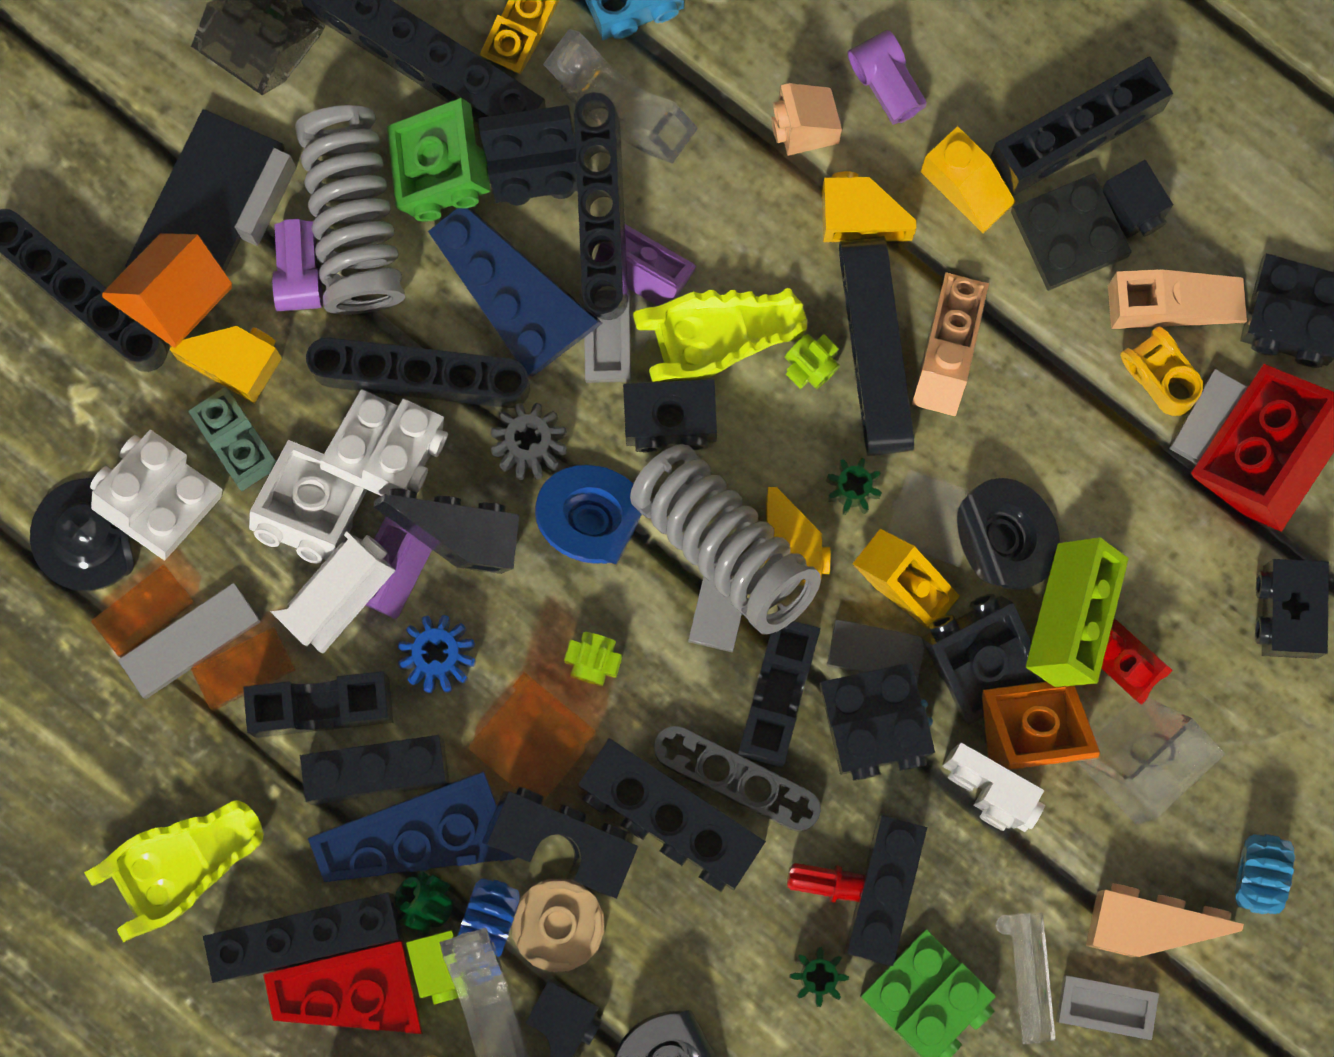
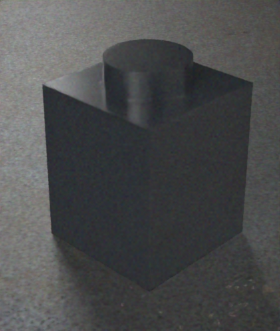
[1102,160,1174,238]

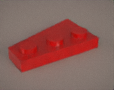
[263,941,423,1034]

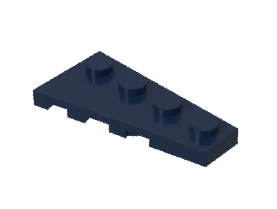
[428,208,603,377]
[308,771,516,882]

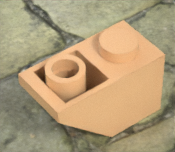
[771,83,842,156]

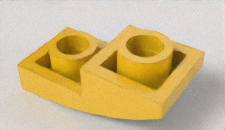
[480,0,560,74]

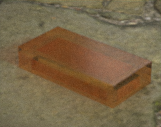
[91,564,195,658]
[191,627,296,711]

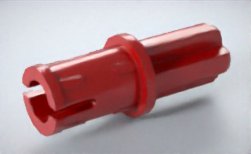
[787,863,865,902]

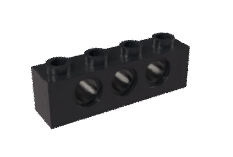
[990,56,1174,196]
[578,738,766,892]
[203,892,404,983]

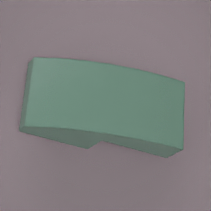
[188,387,276,491]

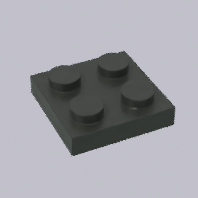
[1011,173,1132,291]

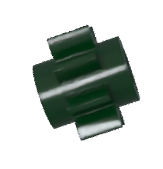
[826,458,882,515]
[395,871,453,934]
[789,947,849,1007]

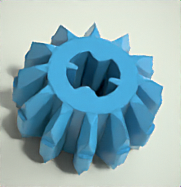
[1235,834,1295,914]

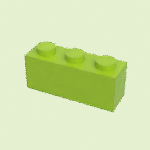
[1026,537,1129,687]

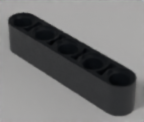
[574,92,628,320]
[0,209,167,372]
[839,236,914,456]
[306,338,530,408]

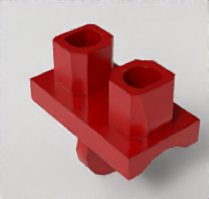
[1101,619,1173,705]

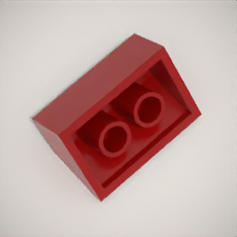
[1191,364,1334,532]

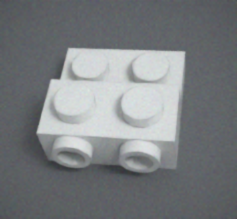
[320,389,448,496]
[90,429,223,561]
[249,440,367,564]
[942,743,1045,832]

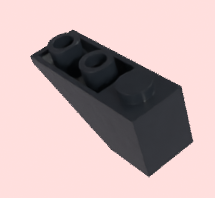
[374,489,519,574]

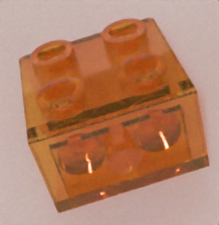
[469,672,598,803]

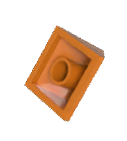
[102,233,232,348]
[982,682,1100,770]

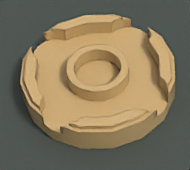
[512,879,605,972]

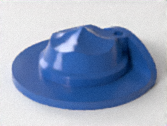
[535,465,642,564]

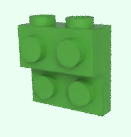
[387,98,491,222]
[860,929,996,1057]

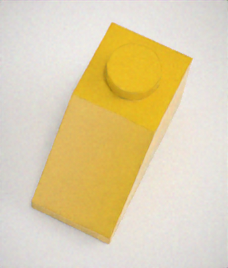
[921,126,1016,234]
[822,171,916,242]
[169,326,282,404]
[765,487,831,586]
[852,528,960,630]

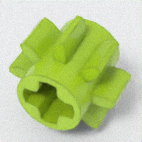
[784,334,840,390]
[564,632,622,686]

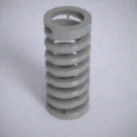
[295,105,405,315]
[630,444,821,634]

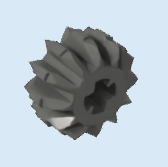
[491,403,567,480]

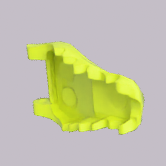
[633,288,807,382]
[84,800,264,942]

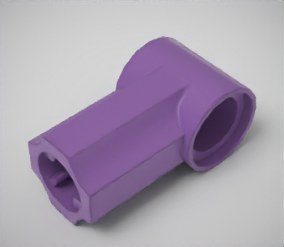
[848,30,927,125]
[272,219,323,311]

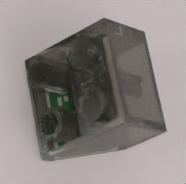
[191,0,325,95]

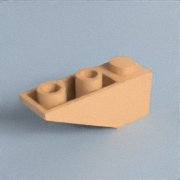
[1108,269,1247,329]
[912,272,989,416]
[1086,883,1244,957]

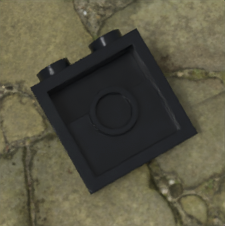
[478,105,577,206]
[1240,253,1334,368]
[921,594,1046,725]
[820,662,935,781]

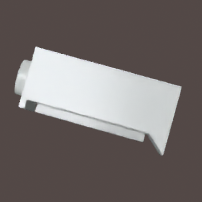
[270,531,395,653]

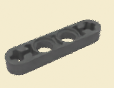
[654,726,821,832]

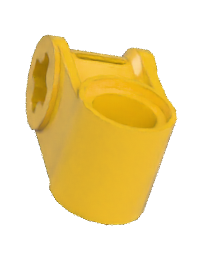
[1120,326,1203,416]

